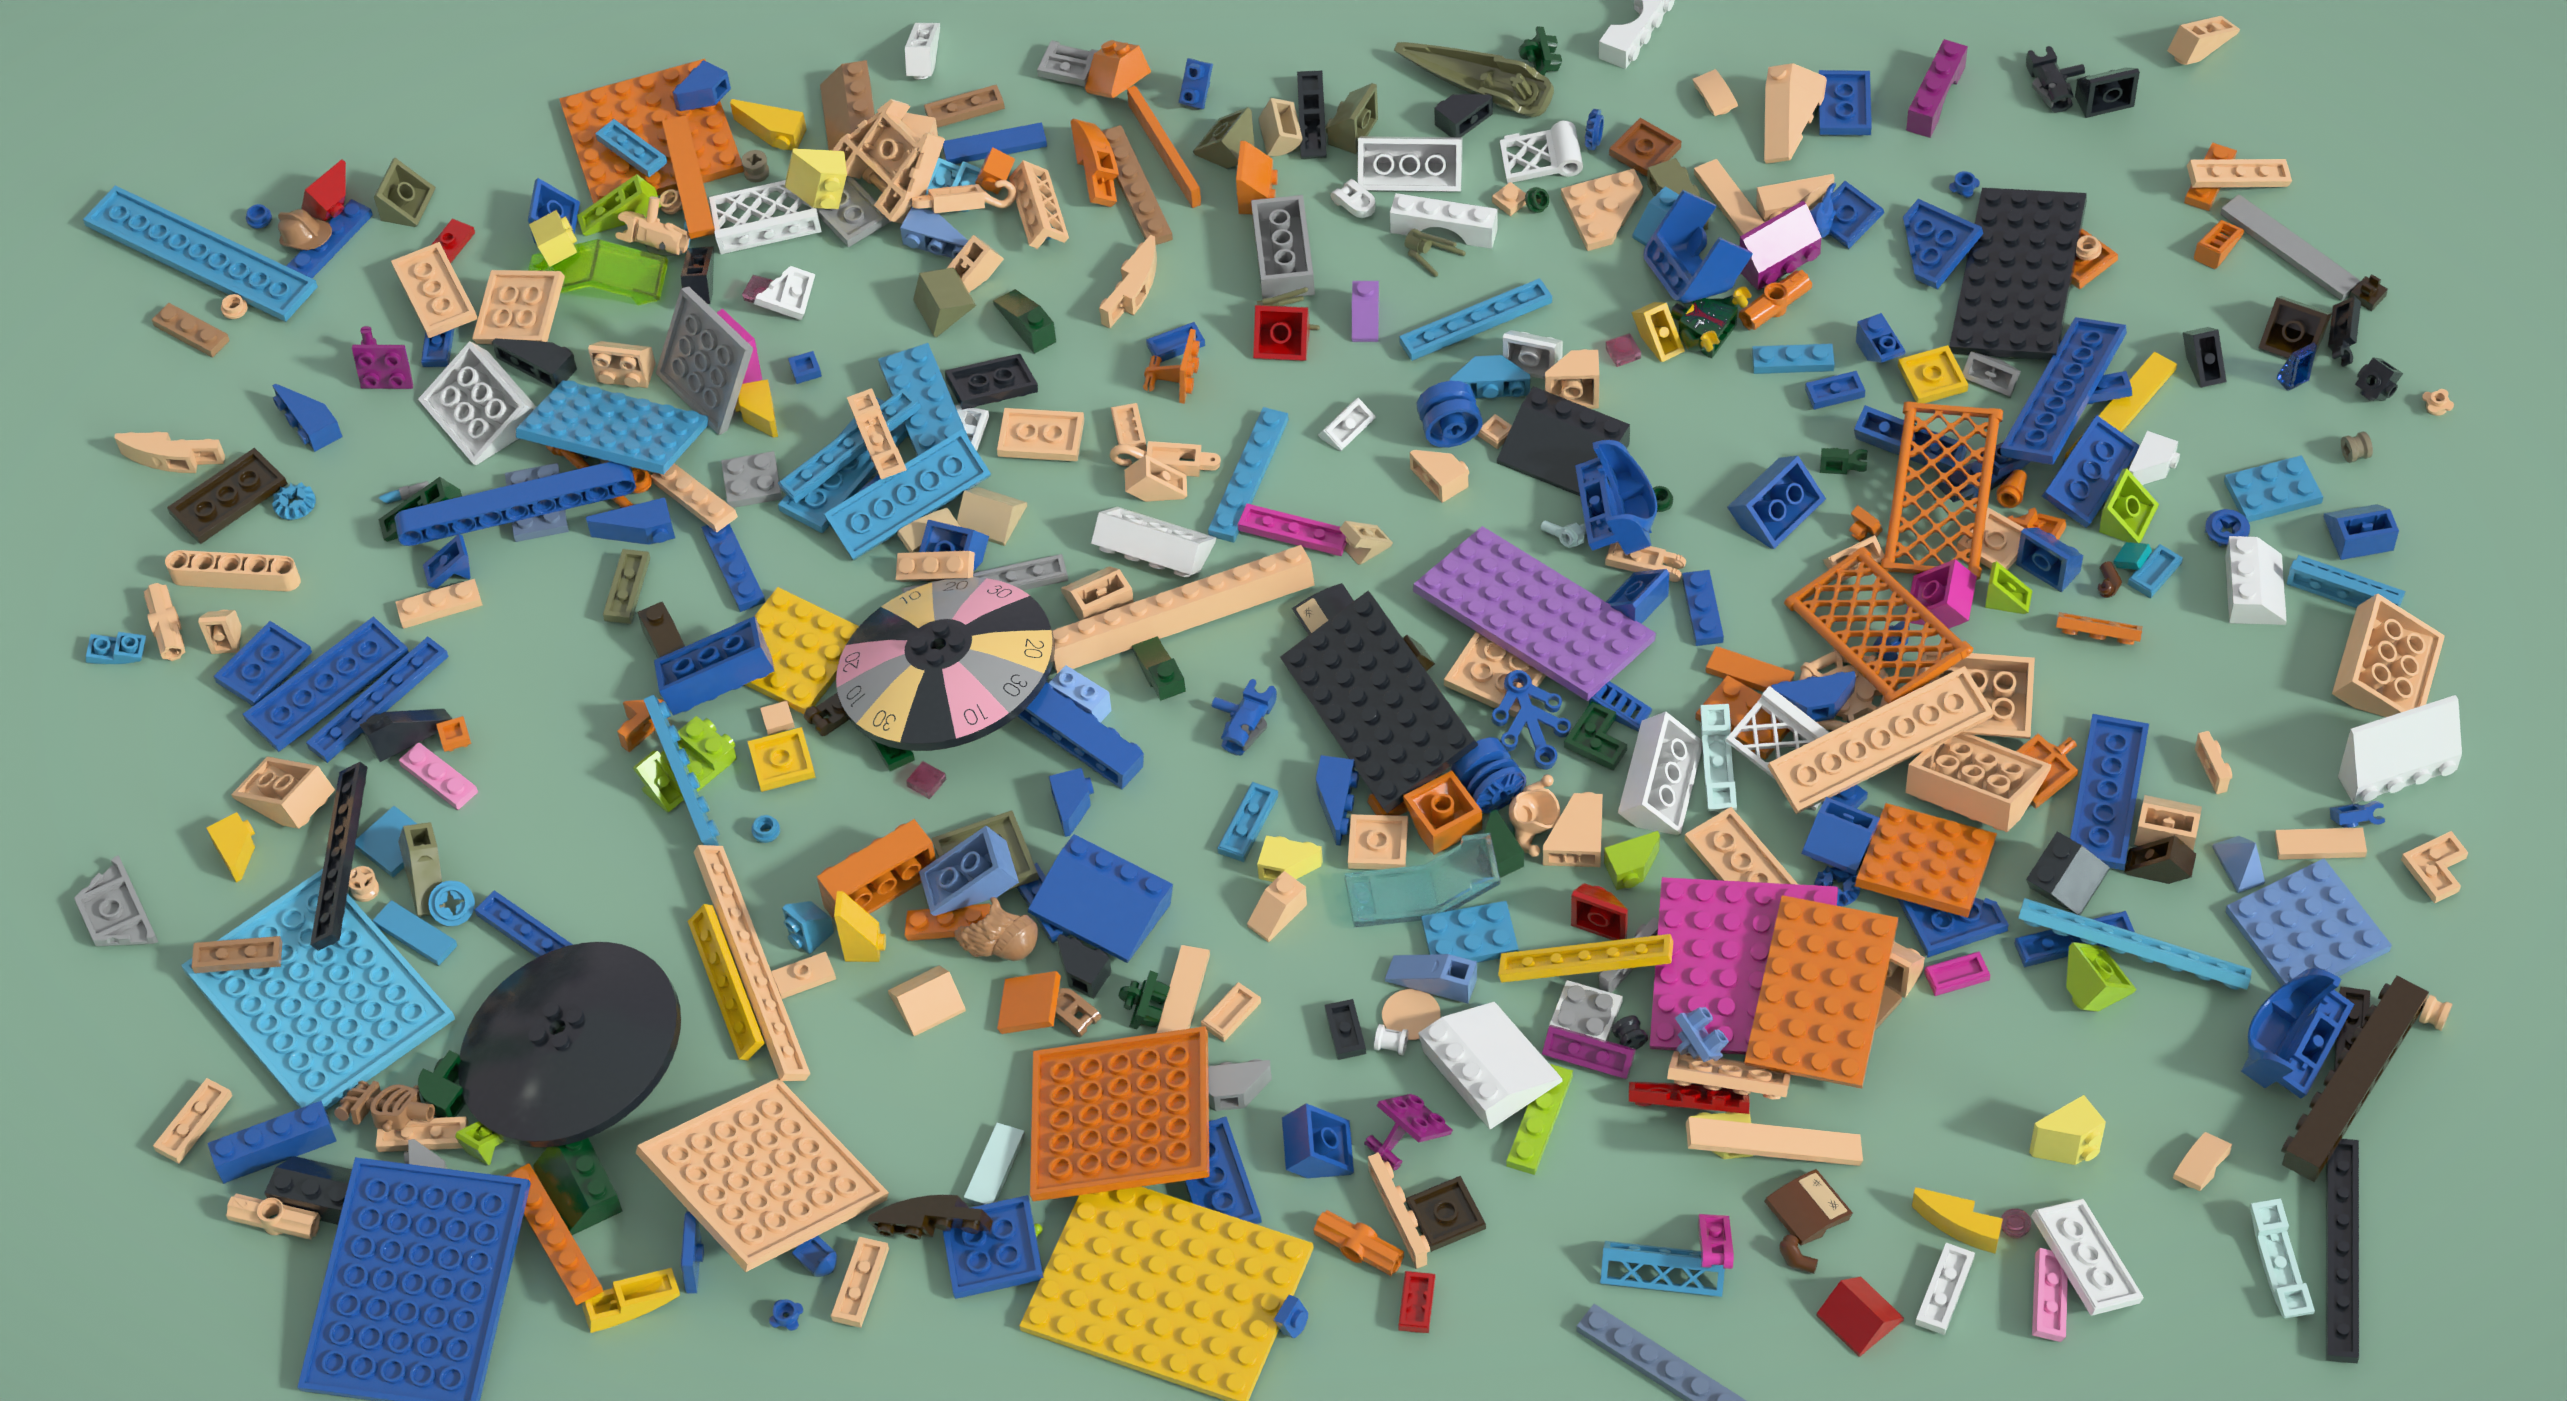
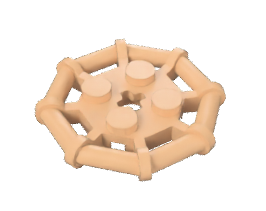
[1799,649,1898,731]

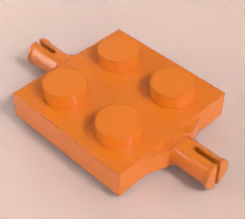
[2016,734,2078,809]

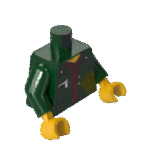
[1671,286,1752,358]

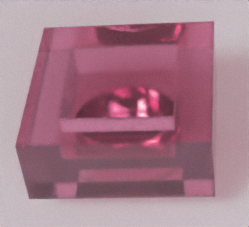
[742,275,774,303]
[1606,333,1641,367]
[906,761,947,799]

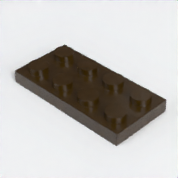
[167,448,288,544]

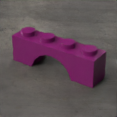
[1906,39,1968,138]

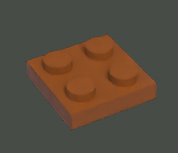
[1609,118,1682,177]

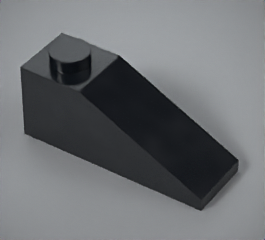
[681,246,714,304]
[492,338,577,389]
[360,708,452,762]

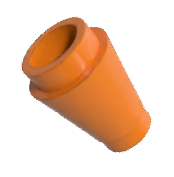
[1996,469,2027,508]

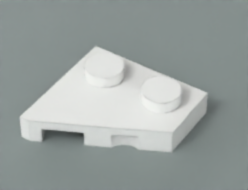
[754,266,815,320]

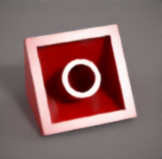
[1253,305,1310,361]
[1816,1276,1904,1357]

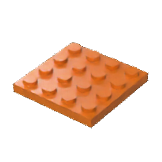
[1855,803,1997,918]

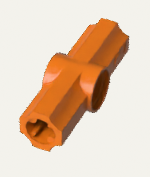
[1739,269,1812,331]
[1313,1210,1404,1276]

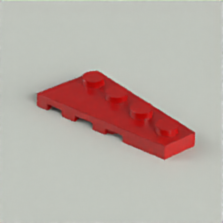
[1629,1082,1750,1114]

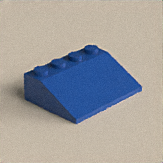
[1028,834,1173,963]

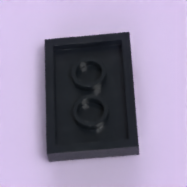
[945,353,1038,410]

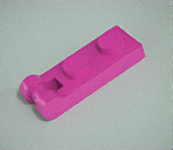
[1698,1214,1734,1269]

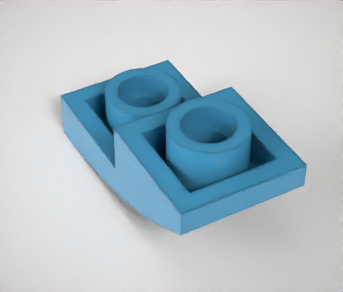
[86,632,146,664]

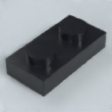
[1325,999,1366,1060]

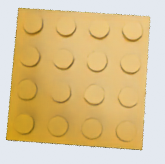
[744,587,859,714]

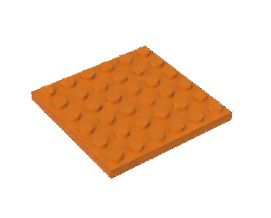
[559,59,744,204]
[1030,1026,1209,1202]

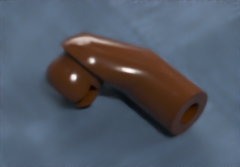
[2097,561,2122,598]

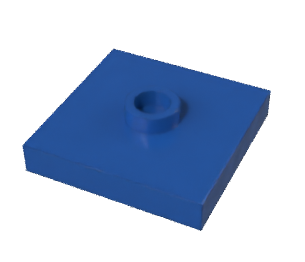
[1829,181,1884,249]
[681,1211,704,1293]

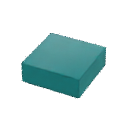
[2113,542,2152,570]

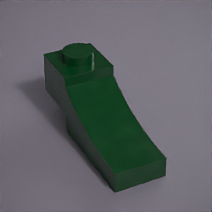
[1132,636,1186,701]

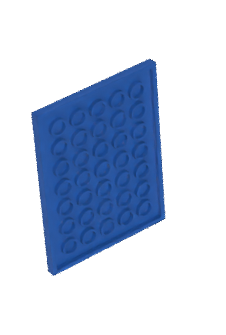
[297,1157,531,1401]

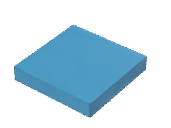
[355,806,417,877]

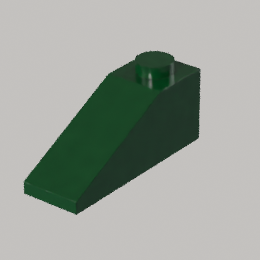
[993,289,1056,354]
[378,477,462,542]

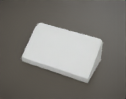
[1318,398,1376,451]

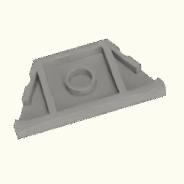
[74,855,158,946]

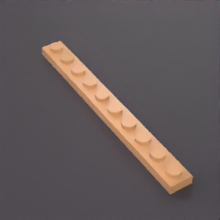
[693,845,810,1081]

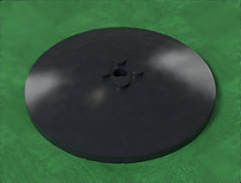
[458,942,681,1148]

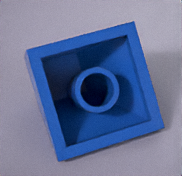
[919,520,989,572]

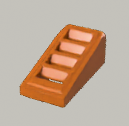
[2194,220,2244,269]

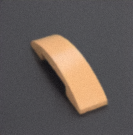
[847,388,906,479]

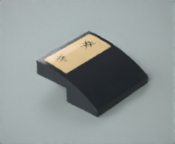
[1292,583,1354,635]

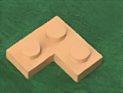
[2401,831,2468,904]

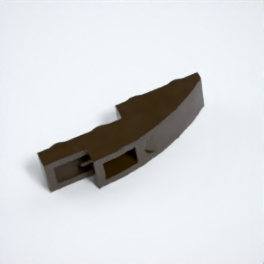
[867,1195,993,1240]

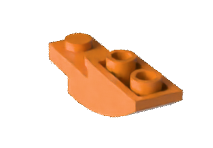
[1070,119,1119,207]

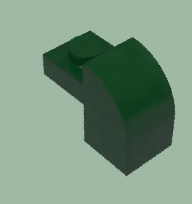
[418,1050,466,1118]

